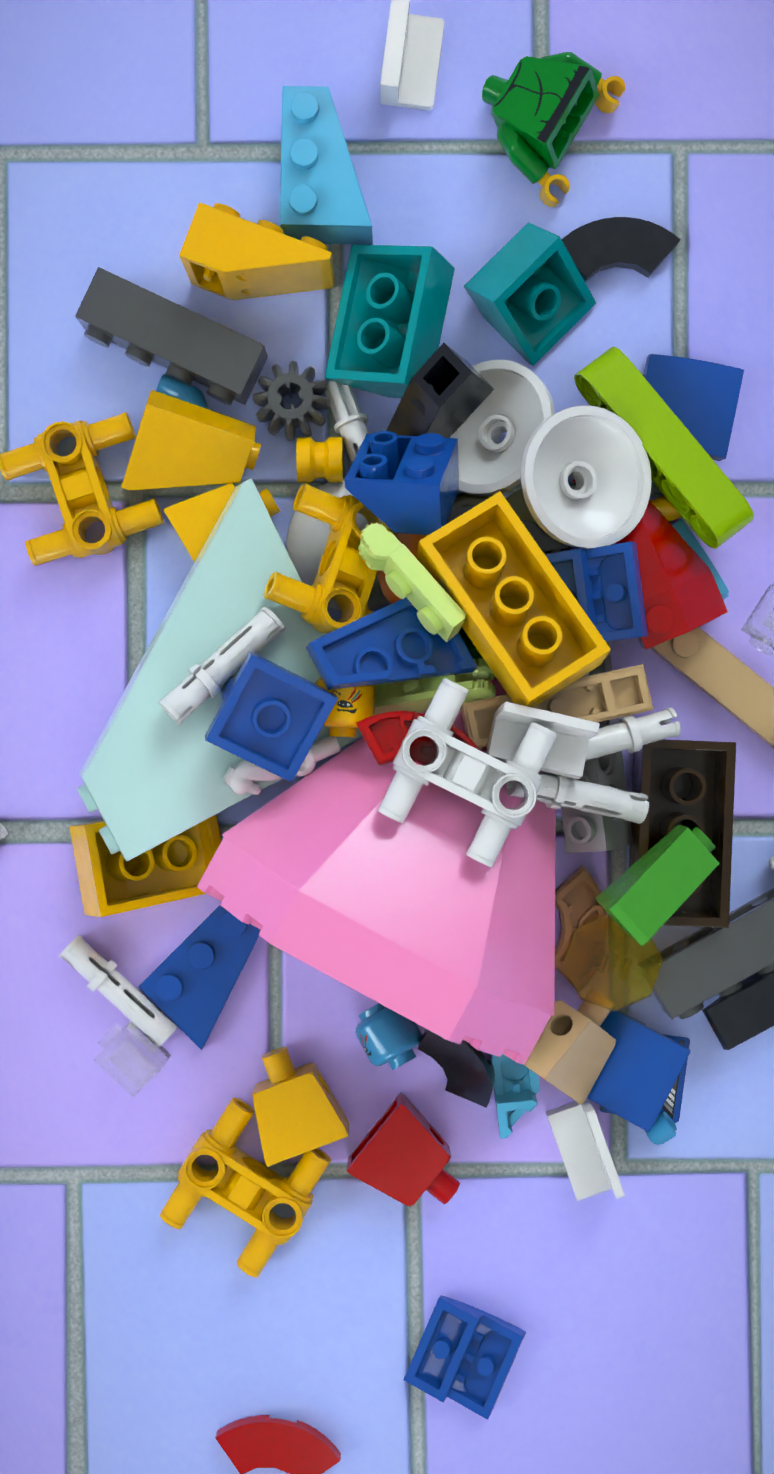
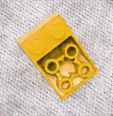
[179,202,335,300]

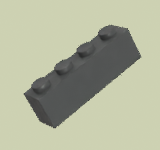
[75,267,268,405]
[638,888,774,1019]

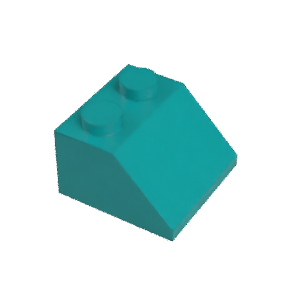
[464,222,596,366]

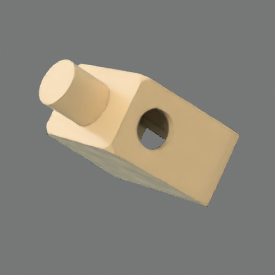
[525,989,616,1105]

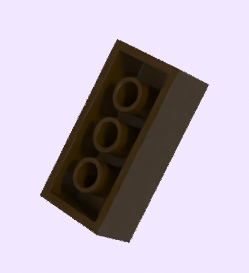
[629,739,736,928]

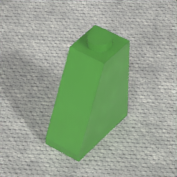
[595,825,720,946]

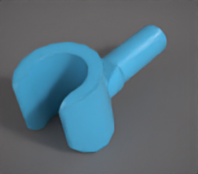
[645,1111,677,1145]

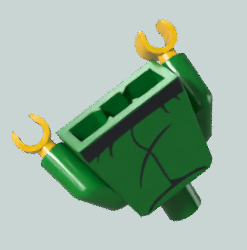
[482,51,625,207]

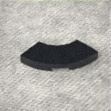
[562,217,681,282]
[418,1029,495,1108]

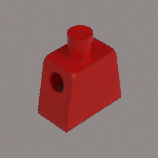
[347,1092,460,1207]

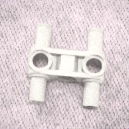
[378,678,558,868]

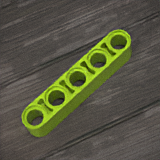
[574,347,754,549]

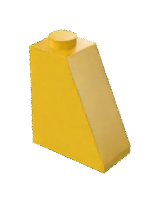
[121,389,261,491]

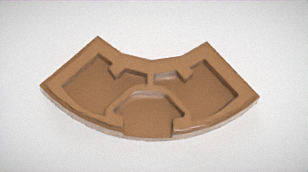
[555,865,607,993]

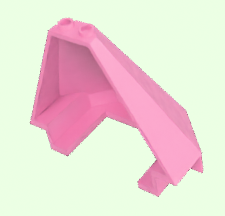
[197,676,556,1065]

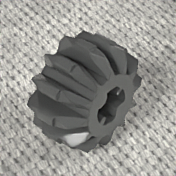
[253,361,330,441]

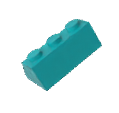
[325,245,455,399]

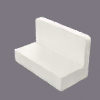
[380,0,445,111]
[486,702,600,779]
[546,1098,625,1201]

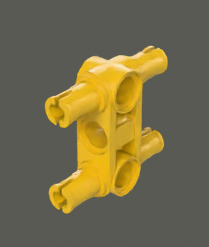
[0,412,164,566]
[264,483,397,634]
[160,1097,331,1278]

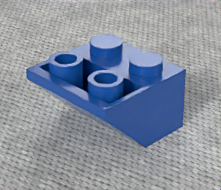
[344,431,459,535]

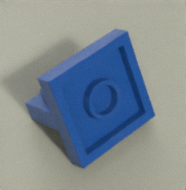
[205,651,338,782]

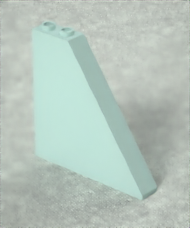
[76,478,363,862]

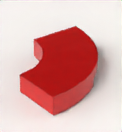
[356,711,481,766]
[215,1415,341,1474]

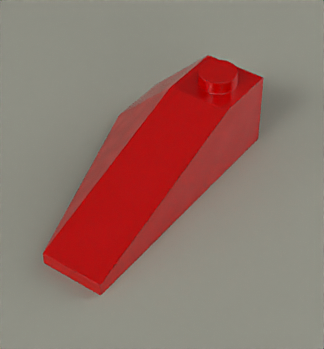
[573,479,728,650]

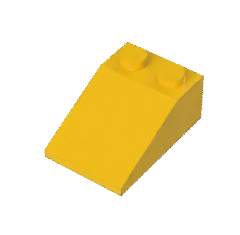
[69,814,221,917]

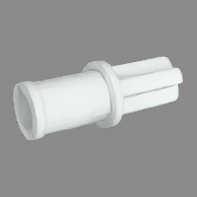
[325,381,369,465]

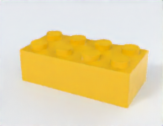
[416,491,611,708]

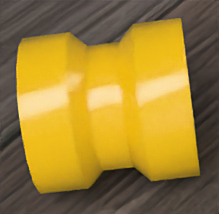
[296,437,343,483]

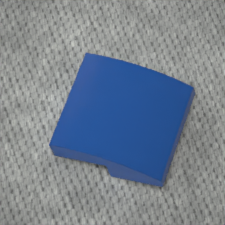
[643,354,744,461]
[545,541,648,642]
[587,1008,691,1132]
[403,1295,526,1420]

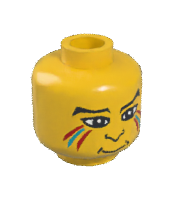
[315,678,376,737]

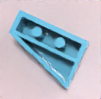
[280,86,373,245]

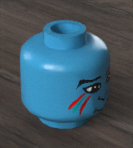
[355,1003,422,1070]

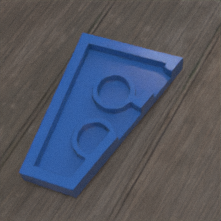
[306,597,478,690]
[138,905,261,1050]

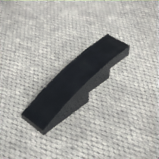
[702,971,774,1050]

